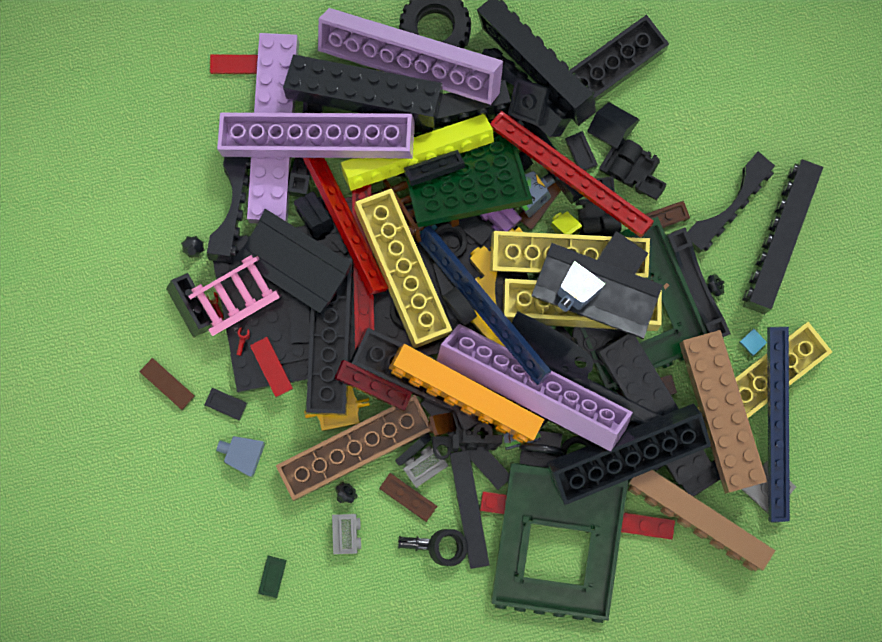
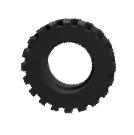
[399,0,471,49]

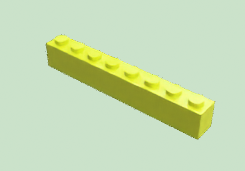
[341,114,494,191]

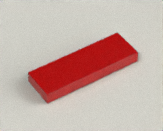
[210,54,258,74]
[250,337,293,398]

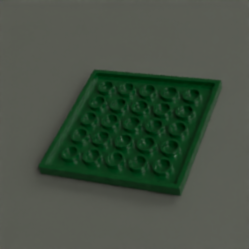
[405,119,533,228]

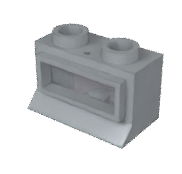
[403,446,448,488]
[332,514,361,554]

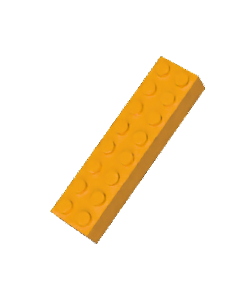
[389,344,544,443]

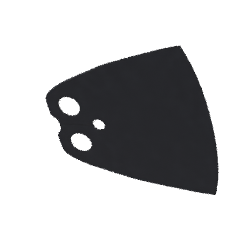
[512,311,593,390]

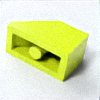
[550,212,582,235]

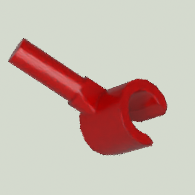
[207,292,224,319]
[236,327,250,356]

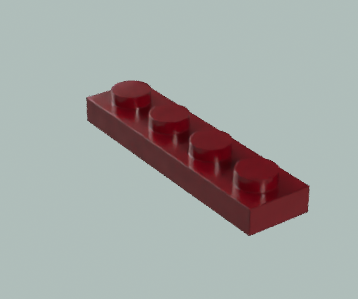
[334,360,412,411]

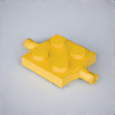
[304,386,370,431]

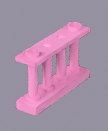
[189,255,281,336]

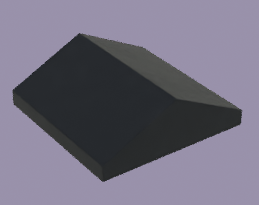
[587,102,640,150]

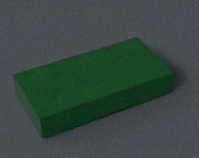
[258,555,287,598]

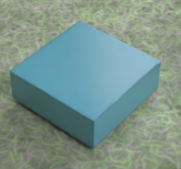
[739,329,767,356]

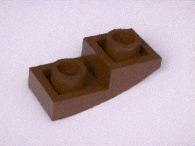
[428,412,457,436]

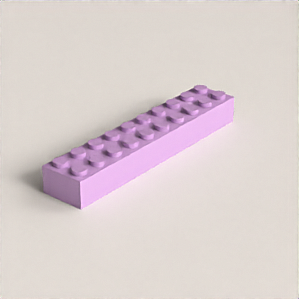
[318,8,503,105]
[247,33,299,224]
[217,113,415,159]
[437,324,633,451]

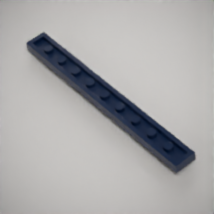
[419,226,551,385]
[767,326,790,522]

